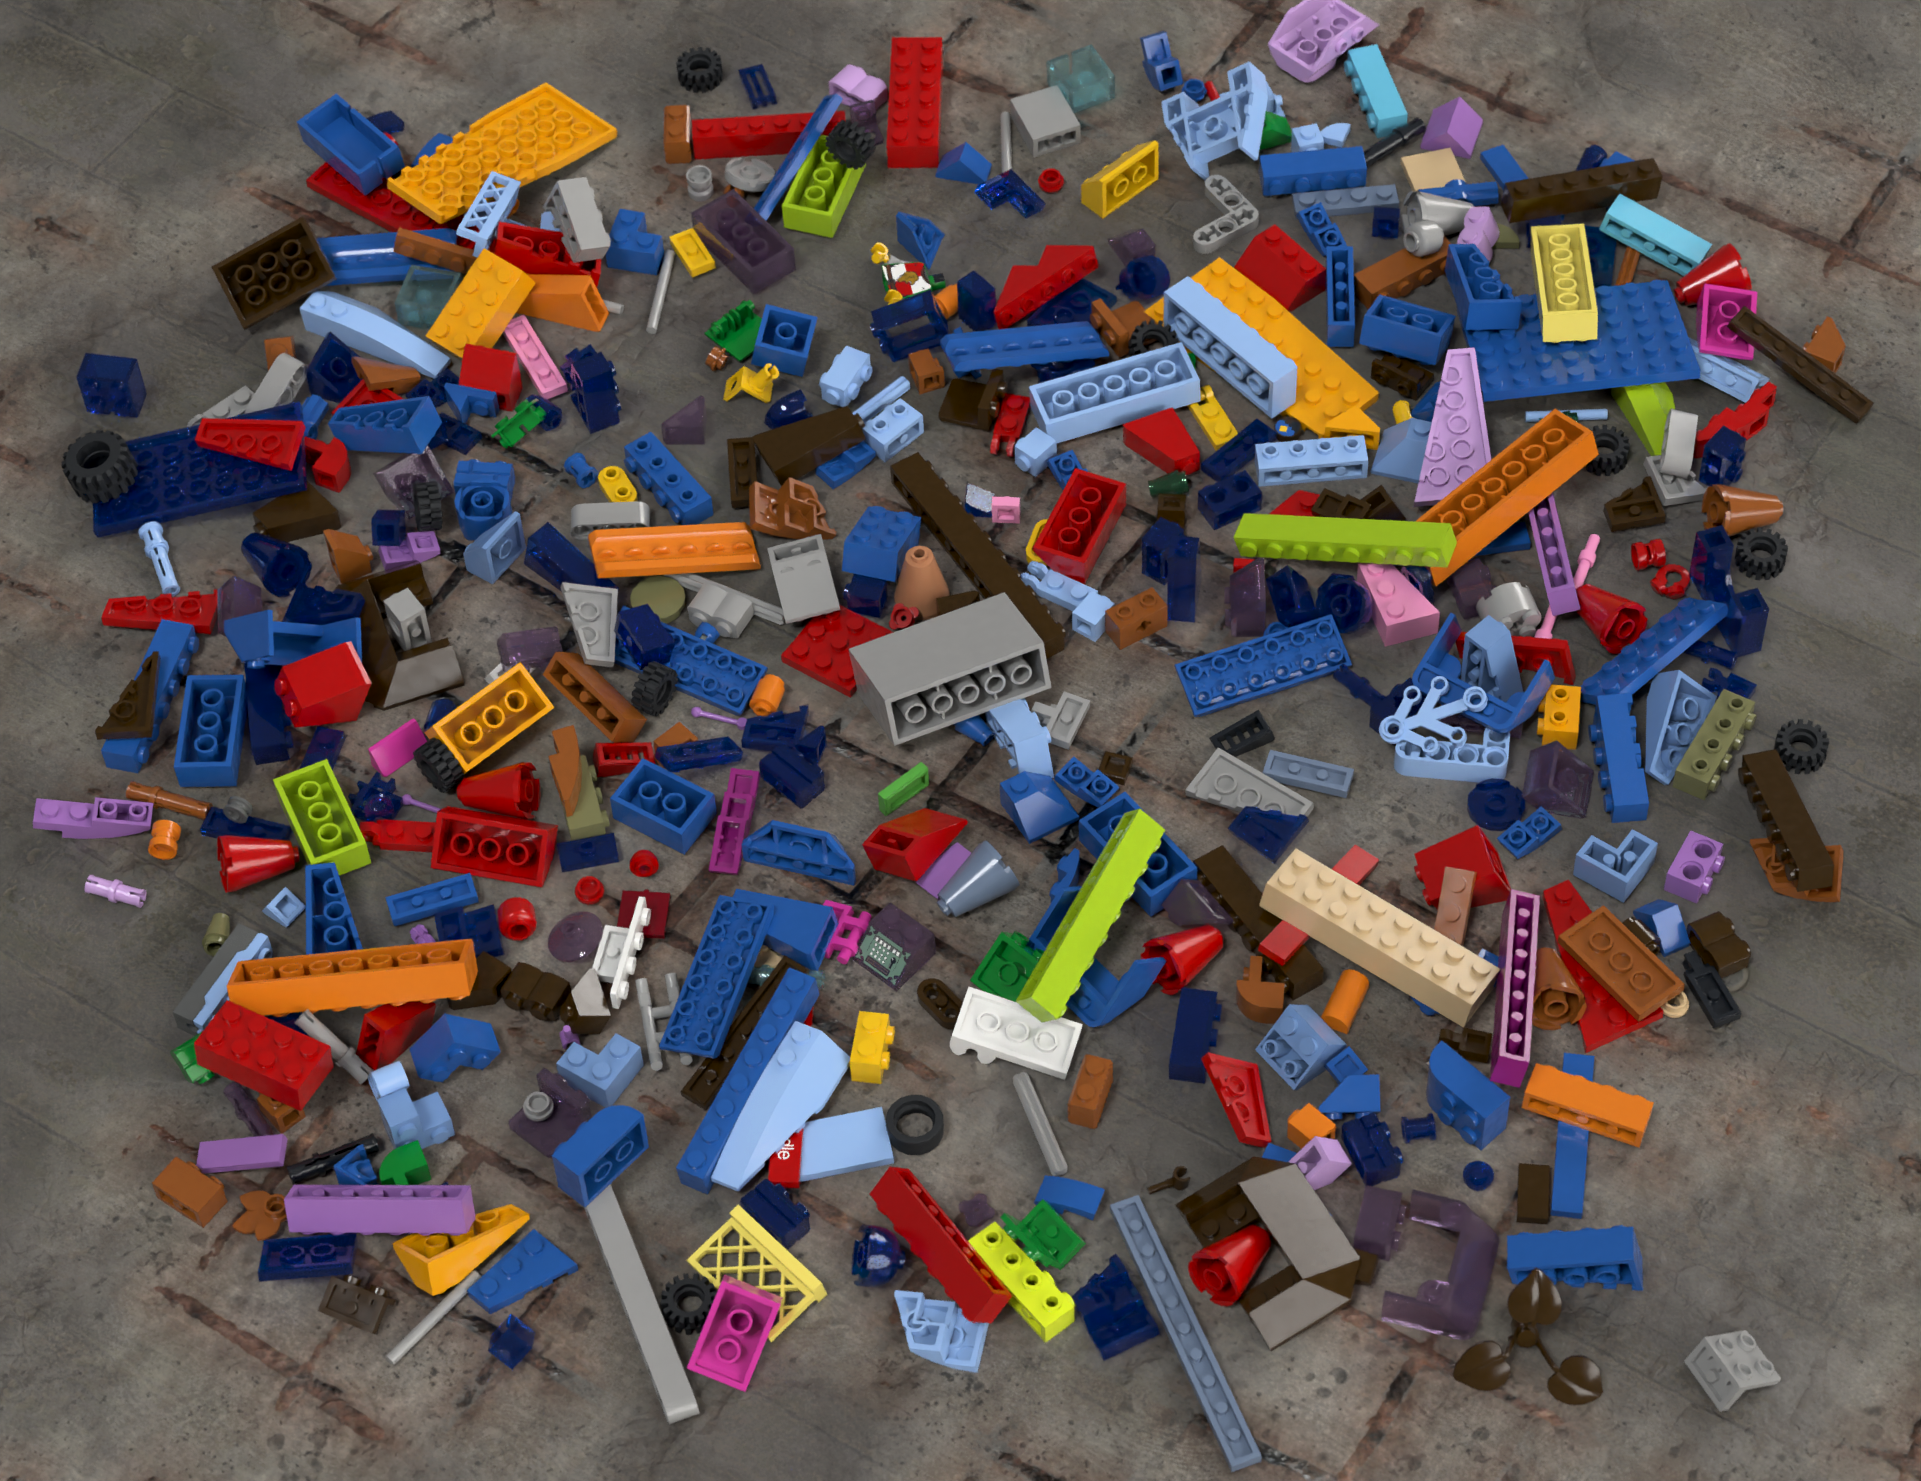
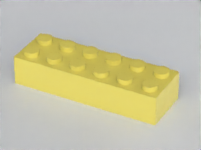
[1531,224,1598,343]

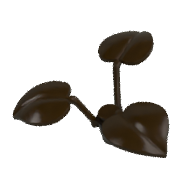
[1453,1267,1603,1405]

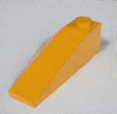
[393,1204,530,1296]

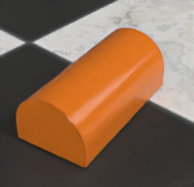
[1321,969,1369,1034]

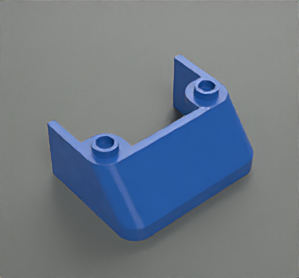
[223,610,362,669]
[1412,612,1555,733]
[1027,886,1167,1027]

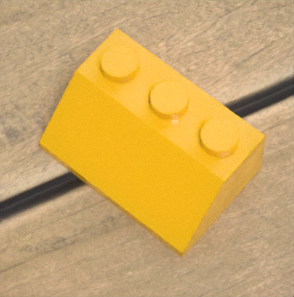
[1081,140,1159,219]

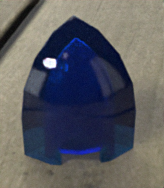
[764,389,813,429]

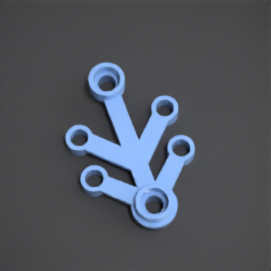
[1379,676,1488,756]

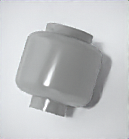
[1403,220,1444,257]

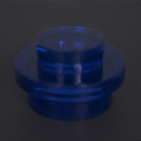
[1463,1161,1494,1191]

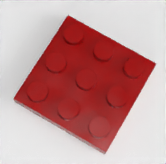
[781,604,894,698]

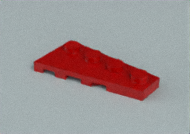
[195,418,306,471]
[1455,632,1576,686]

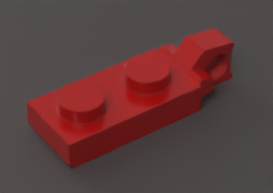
[359,819,436,853]

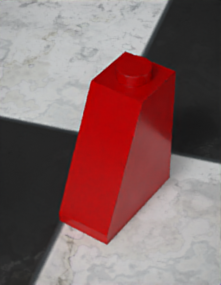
[1123,407,1200,478]
[356,1001,436,1070]

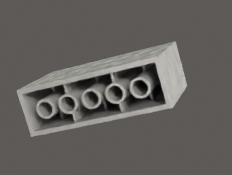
[849,592,1052,746]

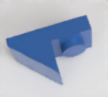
[444,383,500,427]

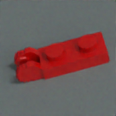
[990,393,1031,457]

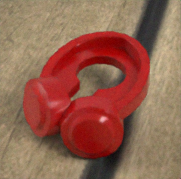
[1650,564,1690,599]

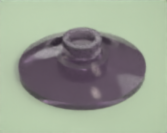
[548,912,603,962]

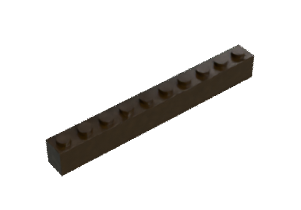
[890,452,1066,659]

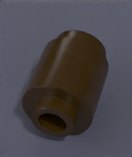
[1622,917,1661,956]

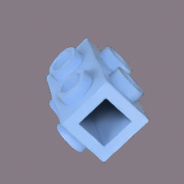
[819,346,873,407]

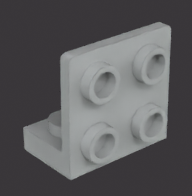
[1684,1330,1781,1411]

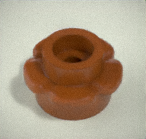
[705,346,728,371]

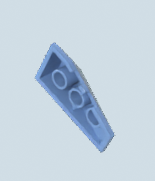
[1645,670,1717,785]

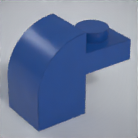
[1140,31,1184,91]

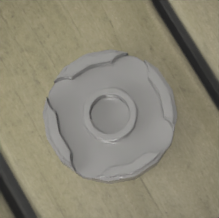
[724,157,775,192]

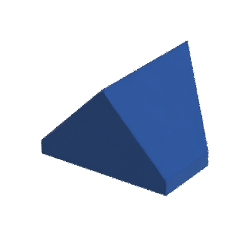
[896,212,945,270]
[333,1144,378,1185]

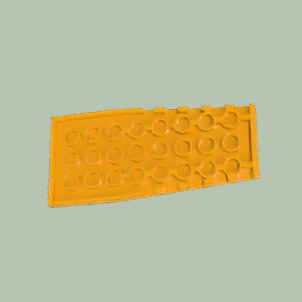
[387,82,617,224]
[1144,257,1379,439]

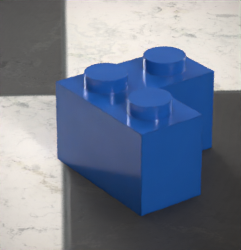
[606,209,664,276]
[409,1014,501,1083]

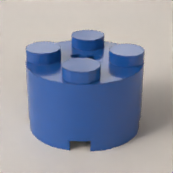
[455,478,513,541]

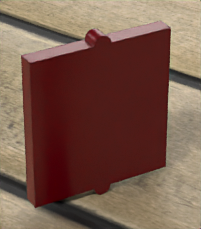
[617,889,671,939]

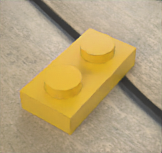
[669,228,715,277]

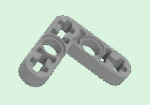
[1193,175,1259,254]

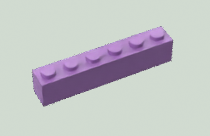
[1528,492,1580,616]
[284,1185,475,1236]

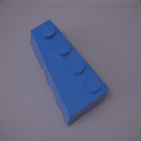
[1445,244,1522,331]
[1588,693,1649,823]
[305,862,363,955]

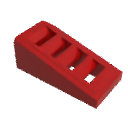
[593,742,655,777]

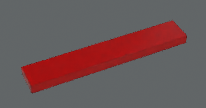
[1258,845,1379,966]

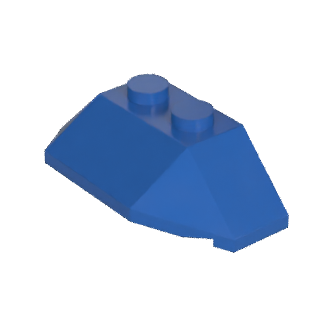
[741,820,856,886]

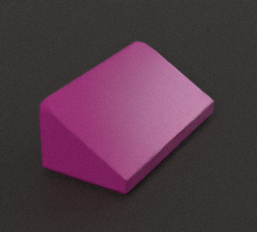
[368,718,427,777]

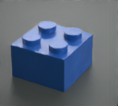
[751,304,818,377]

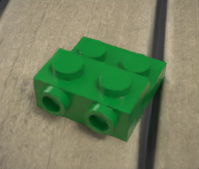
[970,931,1044,1002]

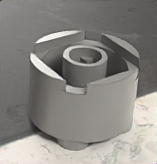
[1476,582,1541,637]

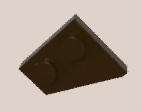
[1603,476,1666,532]

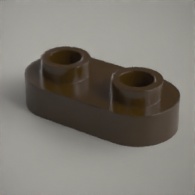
[917,978,963,1029]

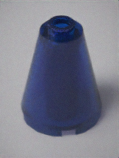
[241,532,312,597]

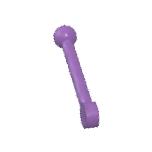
[691,707,748,730]
[401,794,441,813]

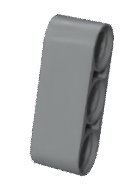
[245,353,309,420]
[1659,408,1698,479]
[570,501,650,540]

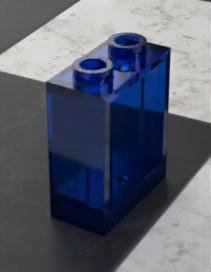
[870,290,951,362]

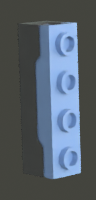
[173,923,273,1036]

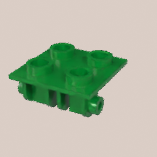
[705,300,762,362]

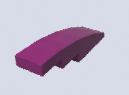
[709,768,760,875]

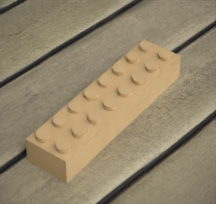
[1259,849,1500,1028]

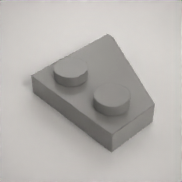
[1643,455,1710,506]

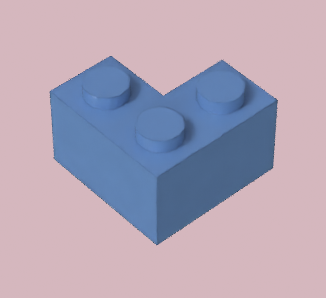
[1573,829,1658,903]
[556,1033,644,1108]
[377,1088,455,1149]

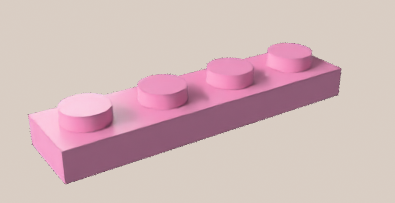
[503,315,568,401]

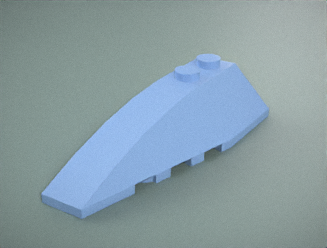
[300,291,451,380]
[711,1021,850,1192]

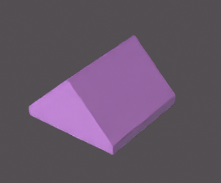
[1420,97,1483,159]

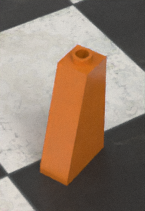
[516,274,609,332]

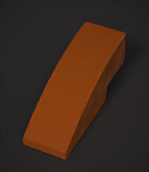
[548,725,582,817]

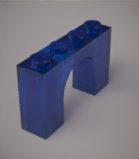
[1689,525,1769,658]

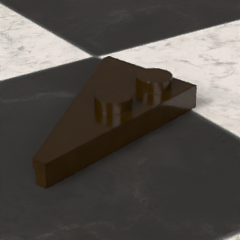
[95,651,161,740]

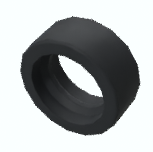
[886,1095,944,1155]

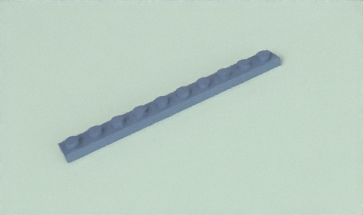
[1110,1195,1261,1472]

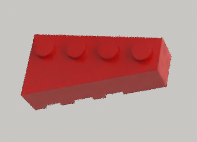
[493,222,601,288]

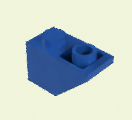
[1317,1075,1380,1119]

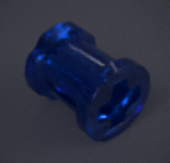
[1401,1113,1436,1144]

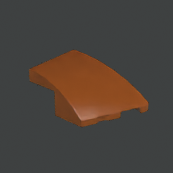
[749,477,836,540]
[1750,838,1844,902]

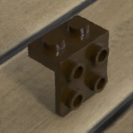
[938,369,1007,431]

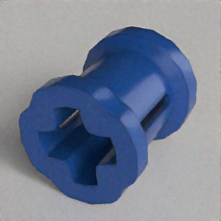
[564,453,599,488]

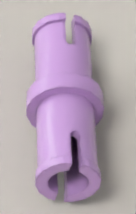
[85,875,146,908]

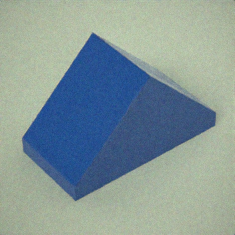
[936,142,992,186]
[1633,899,1690,957]

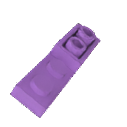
[33,797,153,839]

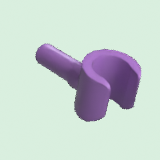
[559,1025,580,1049]

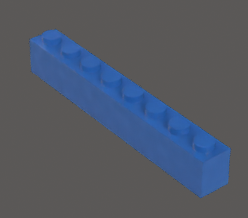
[676,967,820,1195]

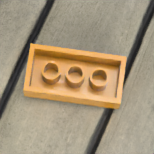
[426,248,535,361]
[424,662,555,774]

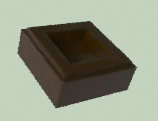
[1098,751,1133,786]

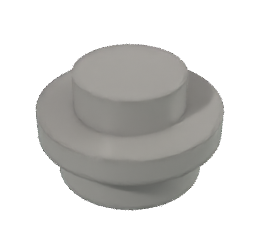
[523,1092,554,1121]

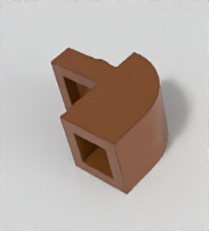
[1236,956,1285,1024]

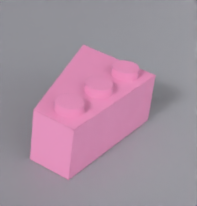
[1357,563,1440,647]

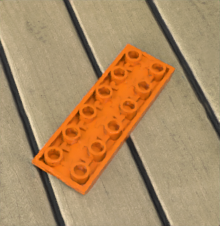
[588,522,761,578]

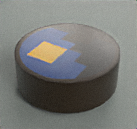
[1274,416,1301,442]

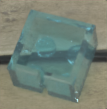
[1046,44,1115,113]
[395,265,462,329]

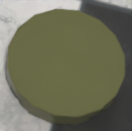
[630,576,686,624]

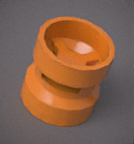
[148,820,181,860]

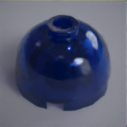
[1316,578,1373,634]
[851,1224,905,1287]

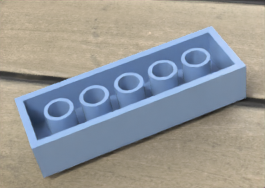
[1163,276,1297,419]
[1029,342,1201,443]

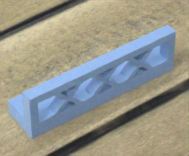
[456,171,521,258]
[1689,337,1770,403]

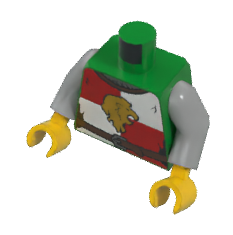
[871,243,946,319]

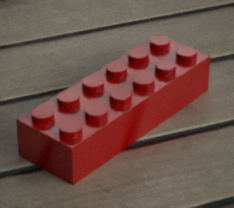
[886,37,943,168]

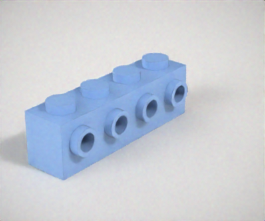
[1255,435,1368,487]

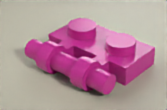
[823,900,872,964]

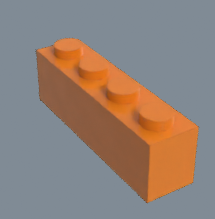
[1522,1063,1654,1148]

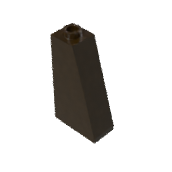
[752,406,866,486]

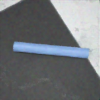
[1525,409,1608,422]

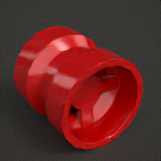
[1631,539,1666,570]

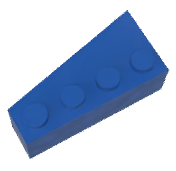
[328,396,442,454]
[1507,1225,1643,1291]

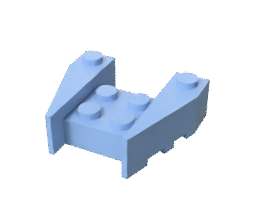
[1162,62,1268,180]

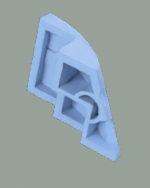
[894,1290,989,1373]

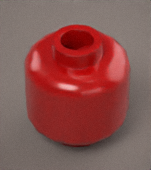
[497,897,537,941]

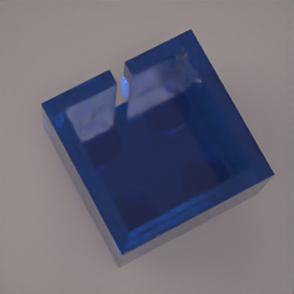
[76,353,147,418]

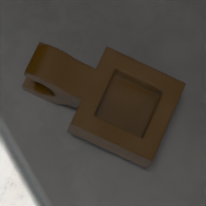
[1438,1027,1493,1063]

